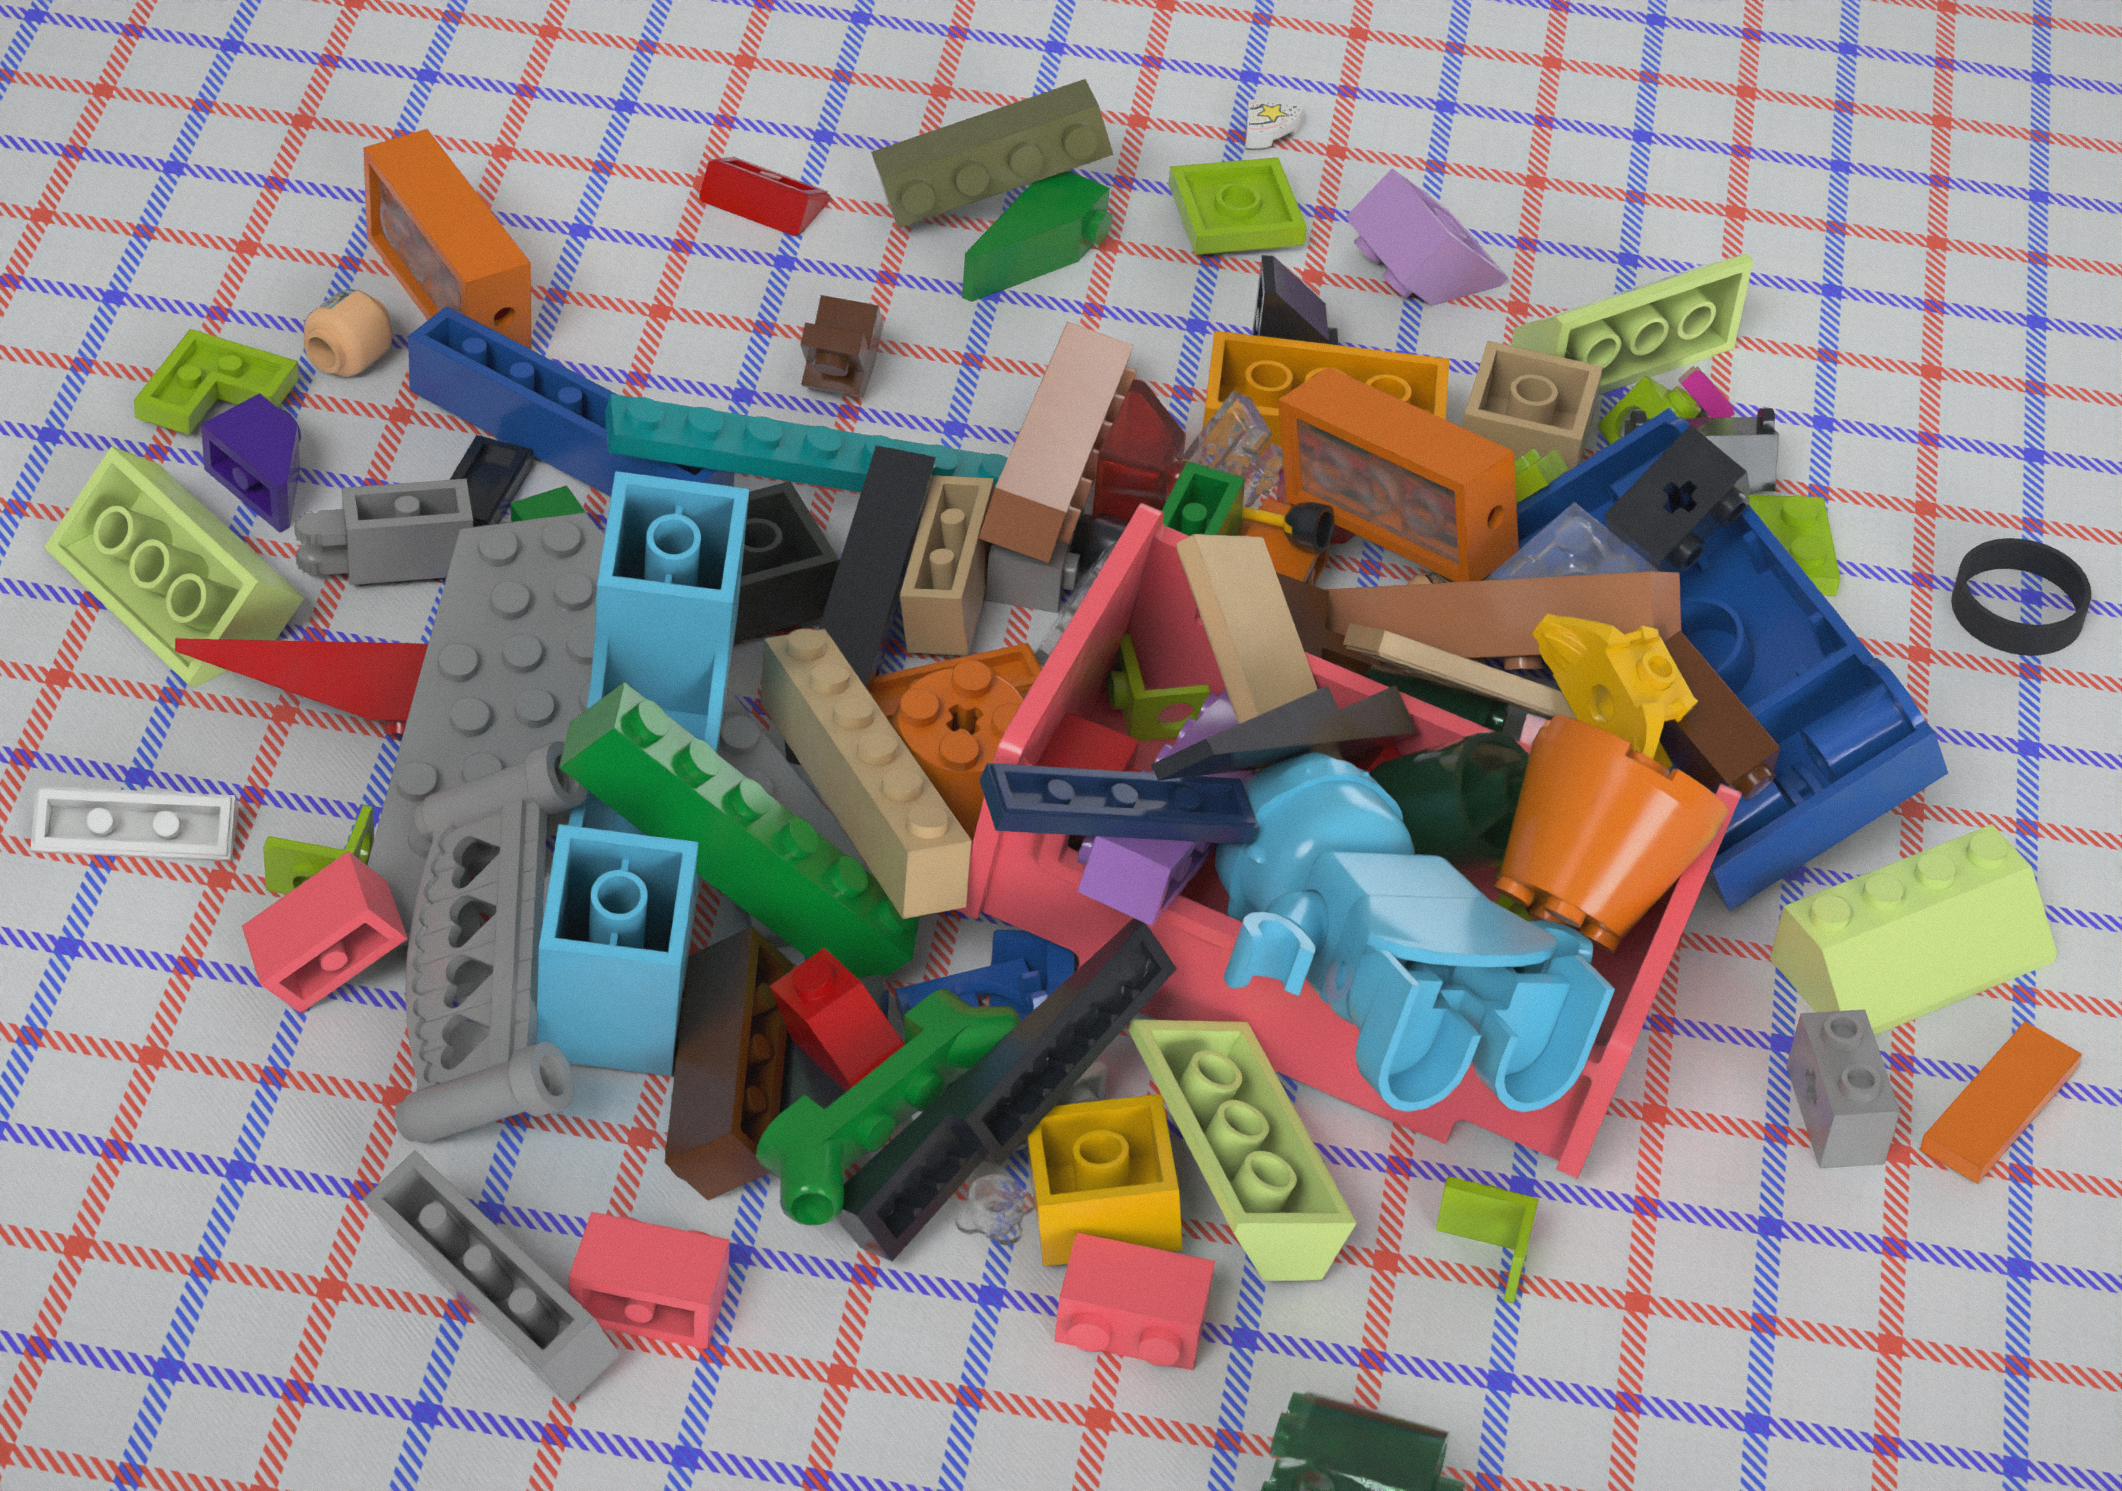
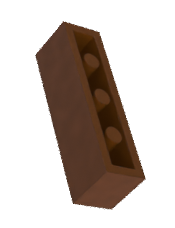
[664,926,793,1200]

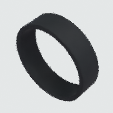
[1951,538,2091,656]

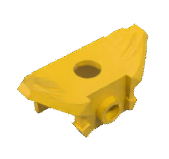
[1531,613,1698,770]

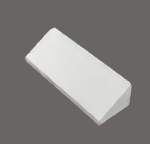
[30,786,239,861]

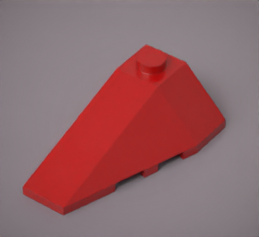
[175,638,428,734]

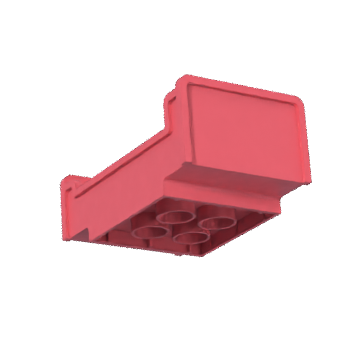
[956,503,1742,1179]

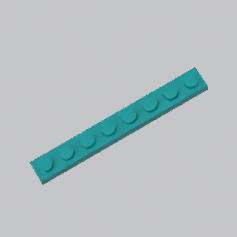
[605,394,1085,526]

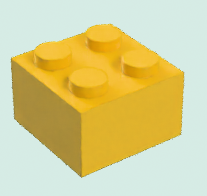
[1026,1094,1183,1266]

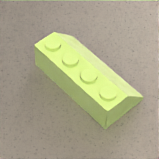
[1511,253,1754,396]
[43,446,305,687]
[1770,824,2057,1036]
[1128,1019,1356,1281]

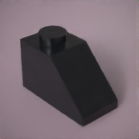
[1252,255,1338,345]

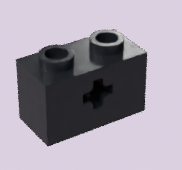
[1604,425,1751,573]

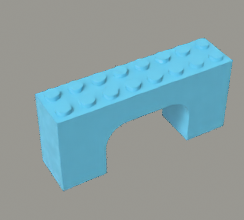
[536,471,749,1076]

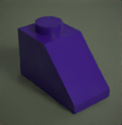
[201,393,301,533]

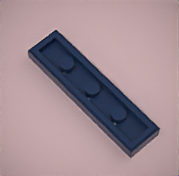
[979,763,1259,845]

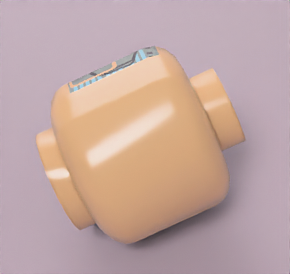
[304,289,392,377]

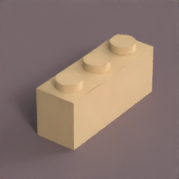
[900,476,995,656]

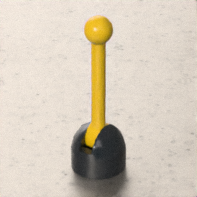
[1242,502,1334,554]

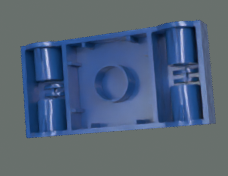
[1481,408,1948,912]

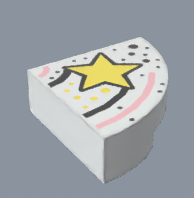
[1245,99,1303,149]

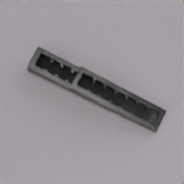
[784,445,936,766]
[1151,685,1418,780]
[837,918,1177,1262]

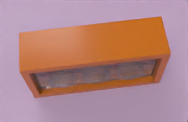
[363,129,532,350]
[1278,367,1519,582]

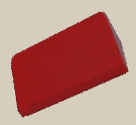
[699,157,831,236]

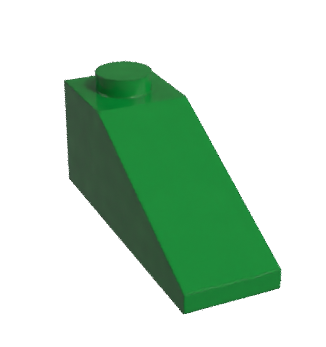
[962,171,1112,302]

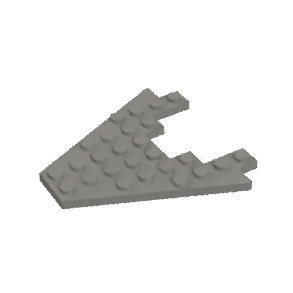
[367,512,866,998]

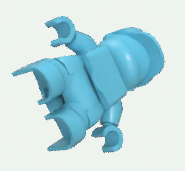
[1215,752,1615,1112]

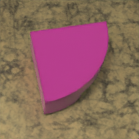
[1678,366,1735,418]

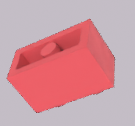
[242,851,408,1014]
[569,1212,730,1350]
[1054,1232,1215,1370]

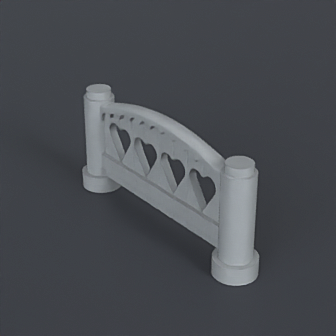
[395,741,587,1143]

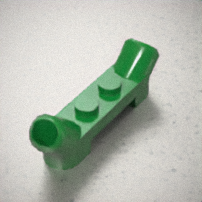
[756,988,1020,1225]

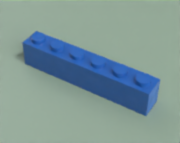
[408,306,734,497]

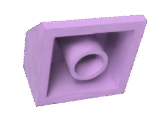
[1345,168,1508,306]

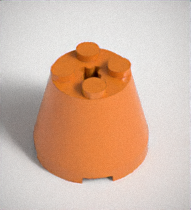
[889,660,1023,847]
[1494,714,1729,953]

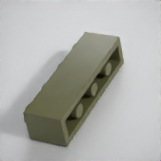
[871,79,1114,228]

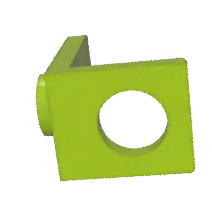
[1597,376,1702,445]
[1107,634,1211,741]
[263,805,374,894]
[1436,1176,1539,1304]

